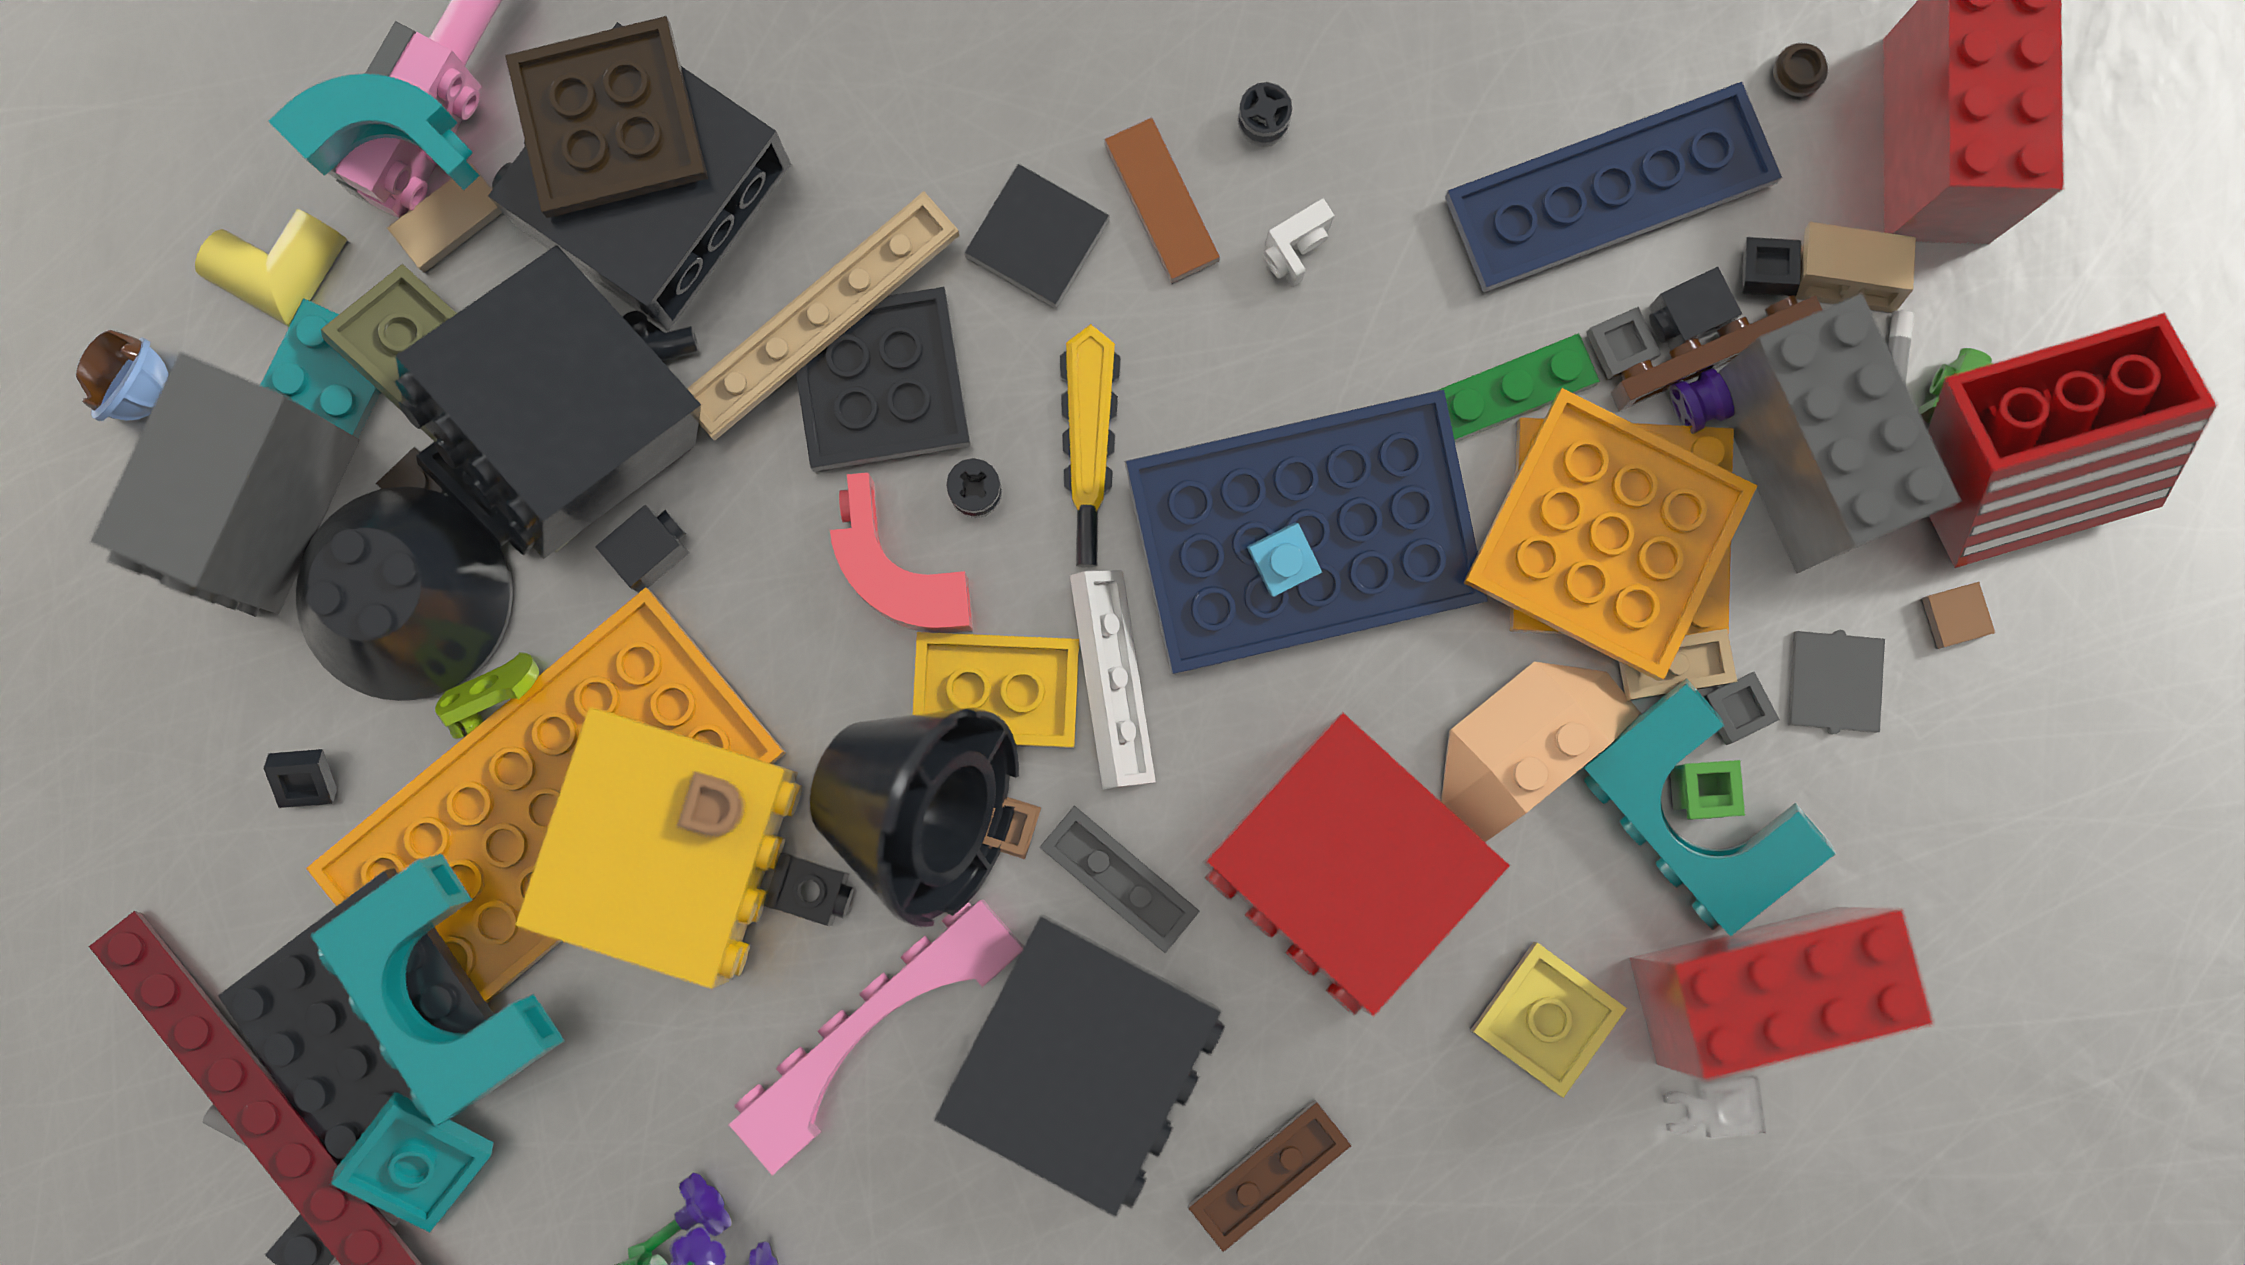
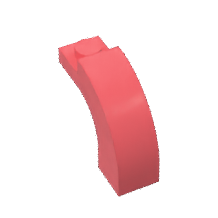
[830,473,973,633]

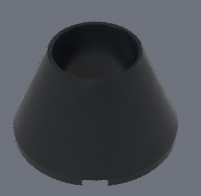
[809,708,1019,927]

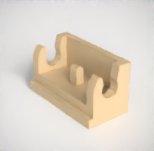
[1795,222,1916,313]

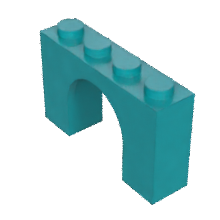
[1583,678,1836,937]
[311,854,565,1126]

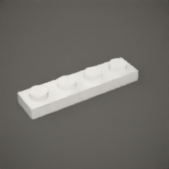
[1070,570,1156,790]

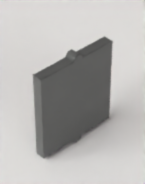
[1788,629,1885,734]

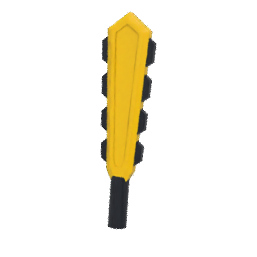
[1060,324,1121,567]

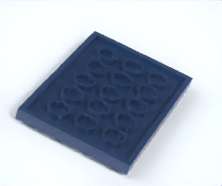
[1124,389,1488,674]

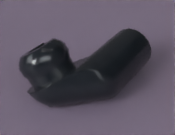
[622,311,699,361]

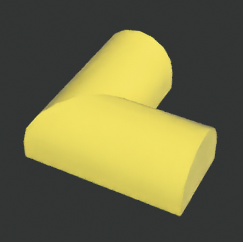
[195,209,348,327]

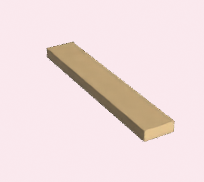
[687,191,960,441]

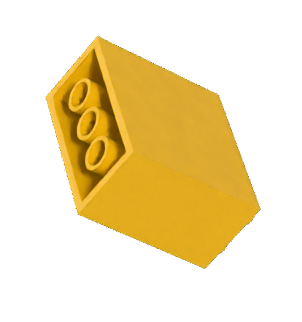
[515,707,802,989]

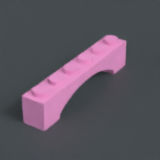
[728,900,1024,1175]

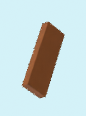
[1105,118,1220,283]

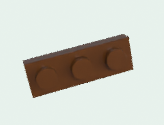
[1187,1100,1352,1252]

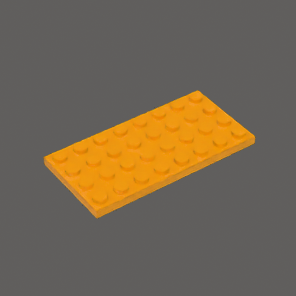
[306,587,786,1003]

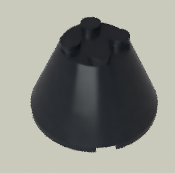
[296,487,513,701]

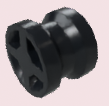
[1237,82,1293,147]
[946,458,1002,518]

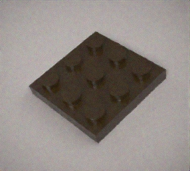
[505,16,708,218]

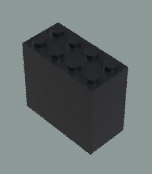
[488,22,791,332]
[395,245,701,559]
[934,915,1225,1217]

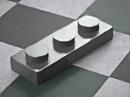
[1039,805,1200,953]

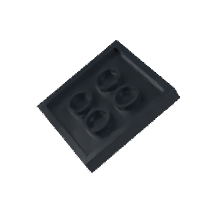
[796,287,971,472]

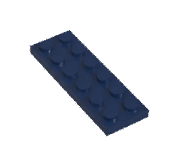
[1445,82,1782,293]

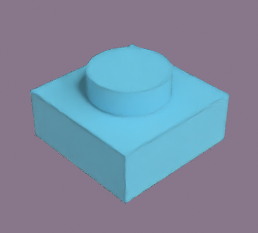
[1247,522,1322,597]

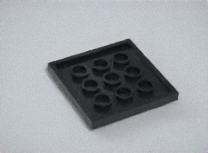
[218,868,495,1163]

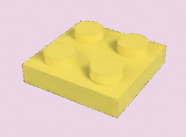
[1470,942,1627,1098]

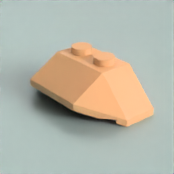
[1441,661,1641,842]

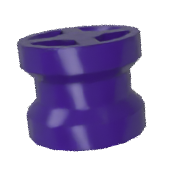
[1670,368,1734,434]

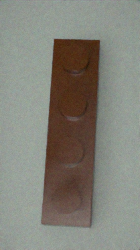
[1611,295,1823,412]

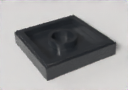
[964,163,1109,309]

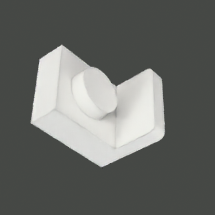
[1263,198,1335,287]

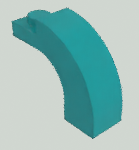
[268,74,480,190]

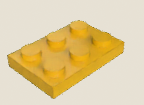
[912,632,1079,748]

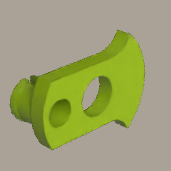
[435,652,539,739]

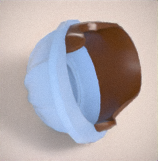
[76,330,169,421]

